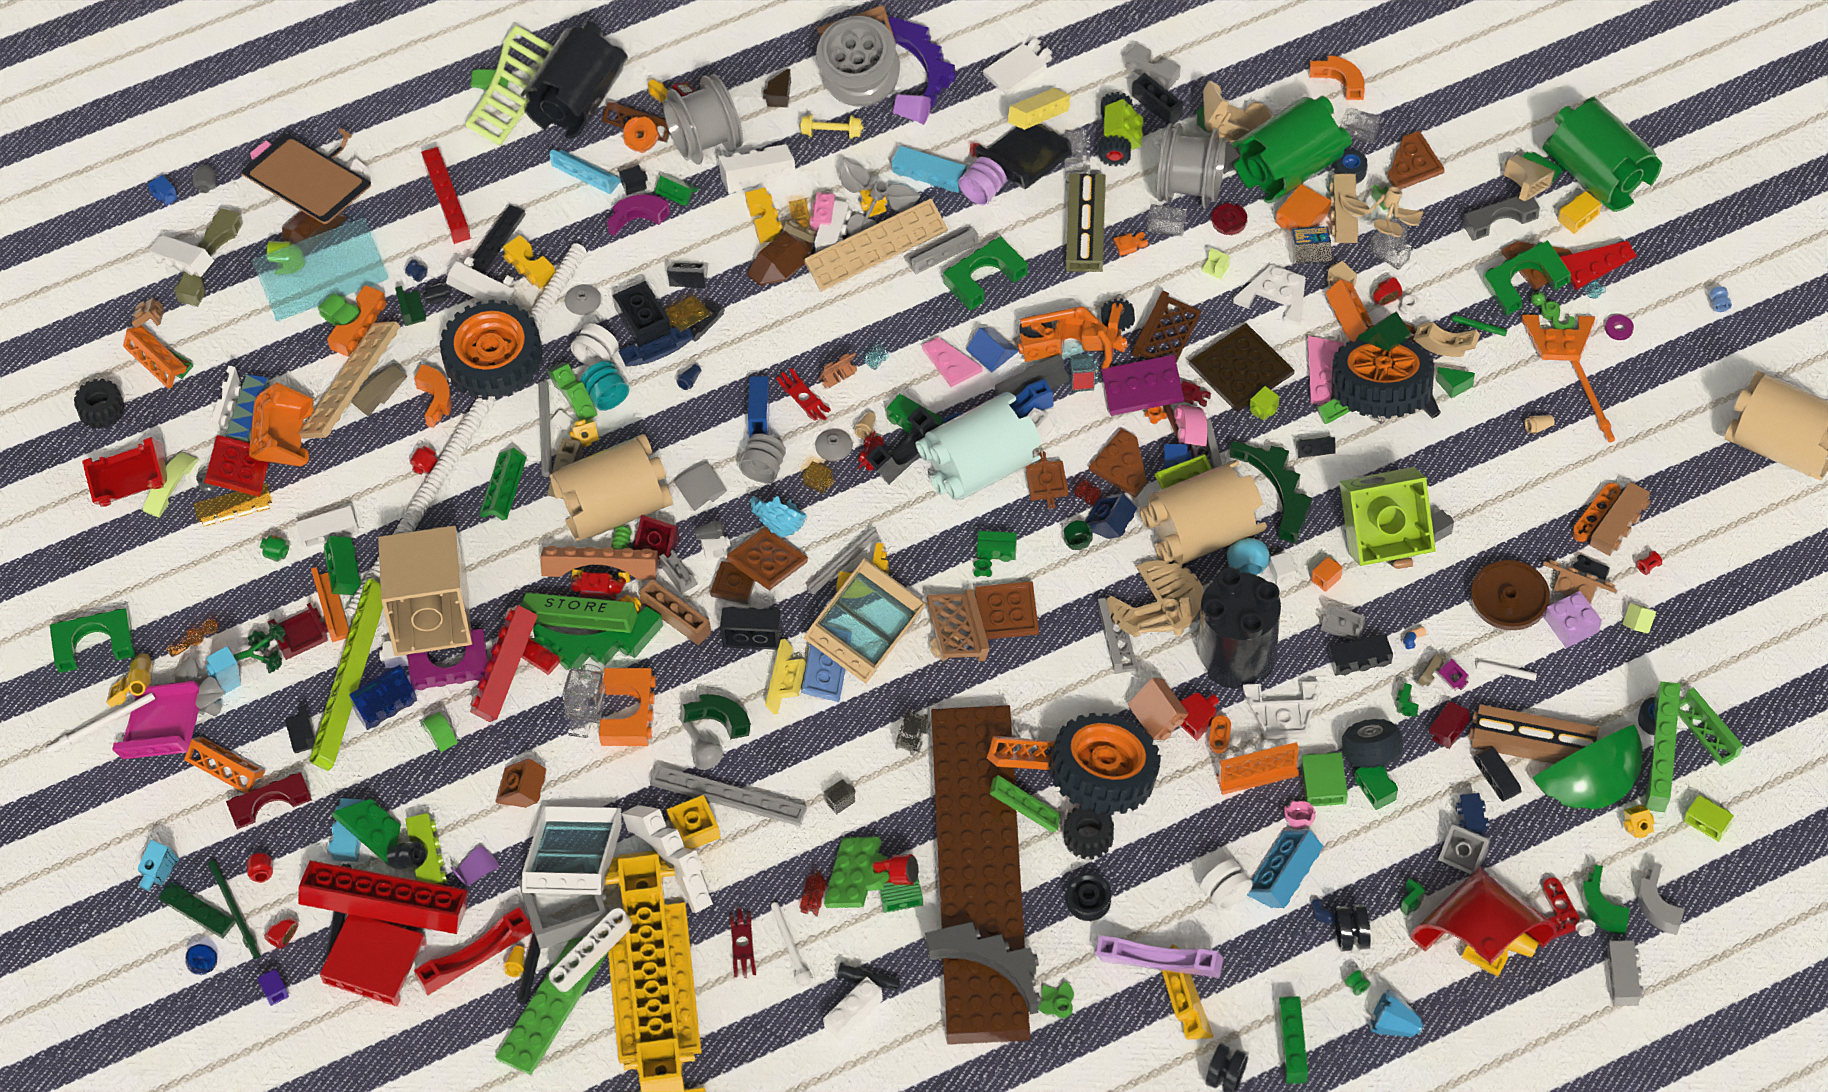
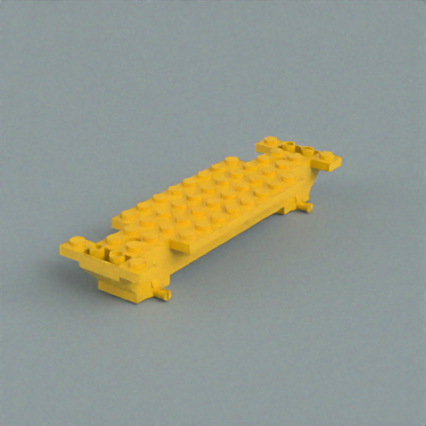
[599,850,706,1092]

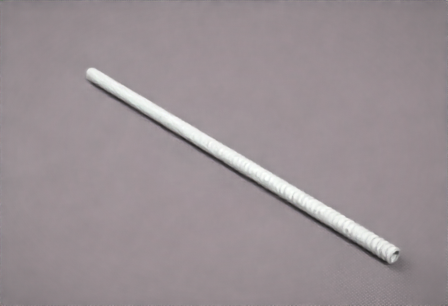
[345,243,587,619]

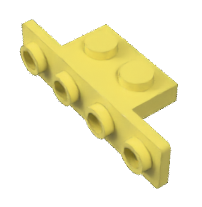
[765,639,806,714]

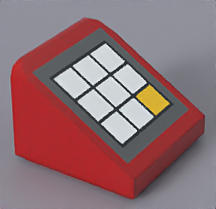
[672,82,696,97]

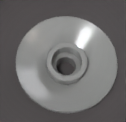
[565,285,601,315]
[815,429,853,461]

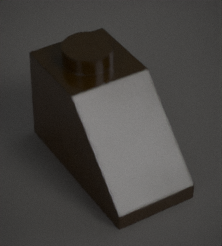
[763,69,792,108]

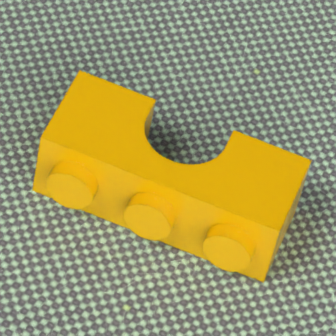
[745,187,783,244]
[503,235,555,289]

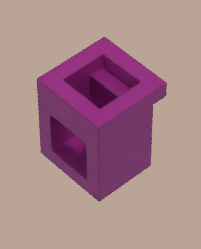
[1438,659,1469,691]

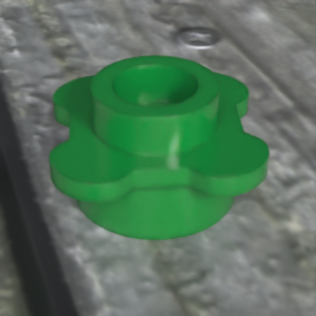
[973,559,993,577]

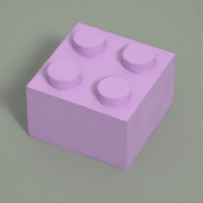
[1545,591,1602,648]

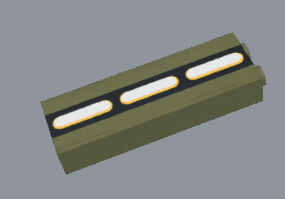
[1066,173,1106,272]

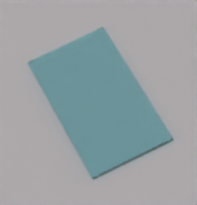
[252,218,389,322]

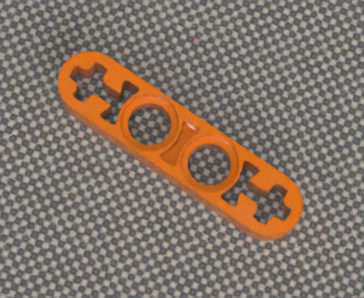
[1572,483,1621,542]

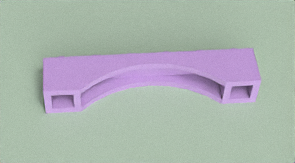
[1095,935,1224,978]

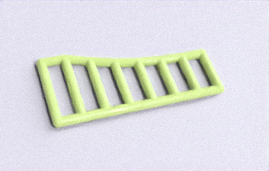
[465,25,553,145]

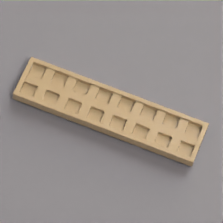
[804,199,948,292]
[298,321,400,439]

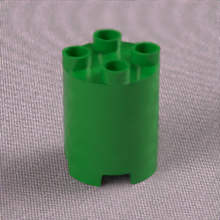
[1231,95,1352,203]
[1543,96,1663,212]

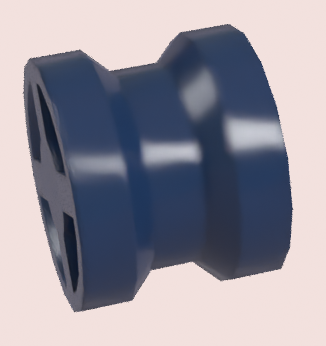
[405,259,428,282]

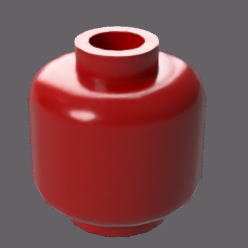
[409,446,437,475]
[246,853,273,883]

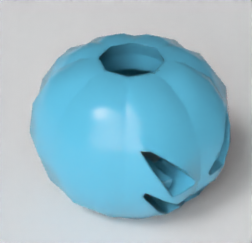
[1227,538,1270,575]

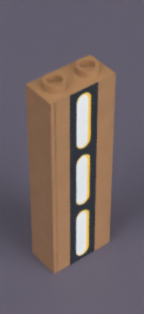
[1469,704,1599,764]

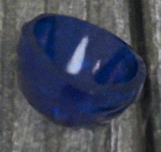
[185,944,218,976]

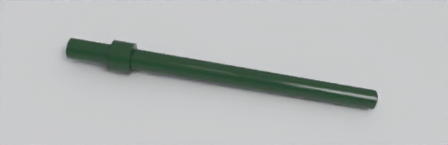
[208,860,261,959]

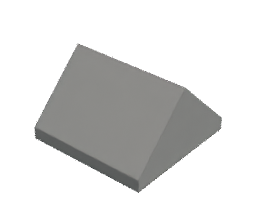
[1438,823,1490,874]

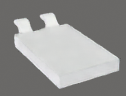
[983,37,1052,95]

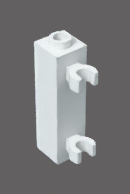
[446,256,516,306]

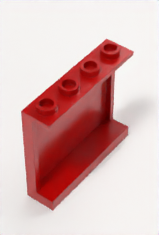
[320,914,427,1007]

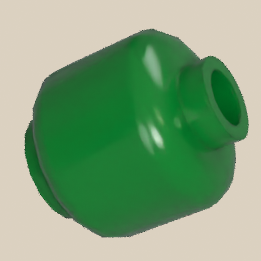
[260,534,290,562]

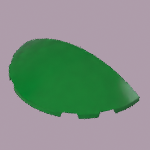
[1532,724,1643,810]

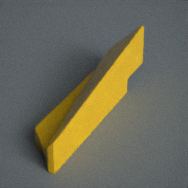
[1162,944,1214,1040]

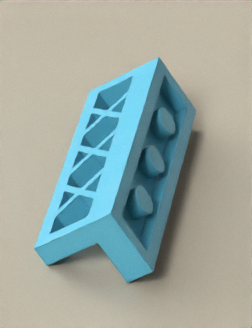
[549,149,620,195]

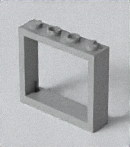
[518,858,611,949]

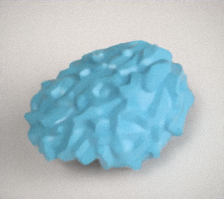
[749,496,807,537]

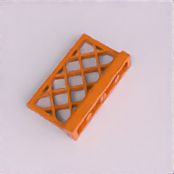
[1216,742,1299,795]

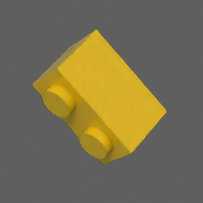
[1558,191,1602,234]

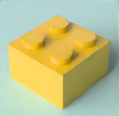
[666,795,720,849]

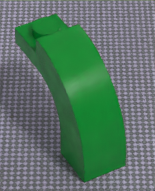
[1581,865,1630,935]

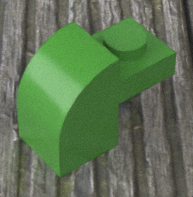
[420,712,458,752]

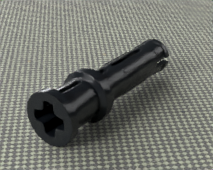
[837,961,900,991]

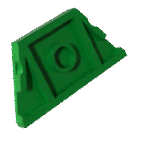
[331,799,401,866]

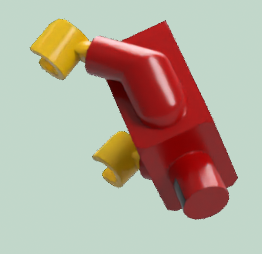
[571,568,630,601]

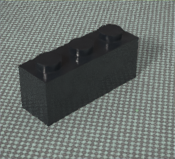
[1132,73,1183,124]
[1328,634,1393,676]

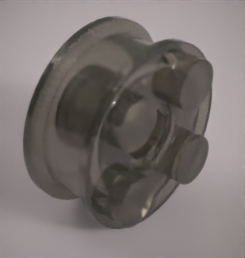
[895,708,930,755]

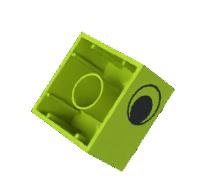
[1339,467,1436,566]

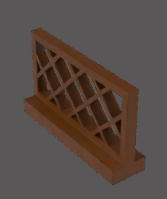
[1132,290,1202,363]

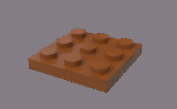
[726,527,808,591]
[975,581,1039,639]

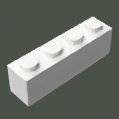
[148,235,214,277]

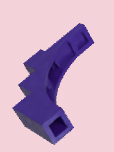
[889,16,957,108]

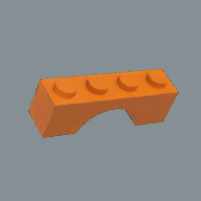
[327,285,386,357]

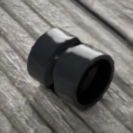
[387,841,426,869]

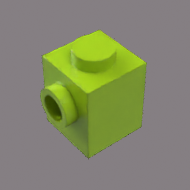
[1250,386,1279,420]

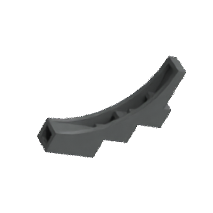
[924,922,1041,1015]

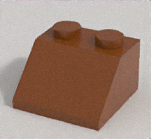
[495,758,547,808]

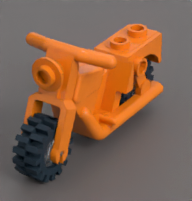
[1017,298,1135,370]

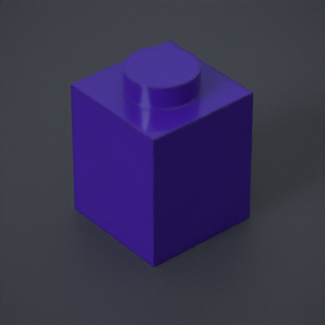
[257,969,289,1006]

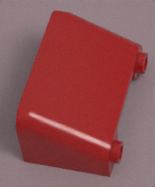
[82,437,167,507]

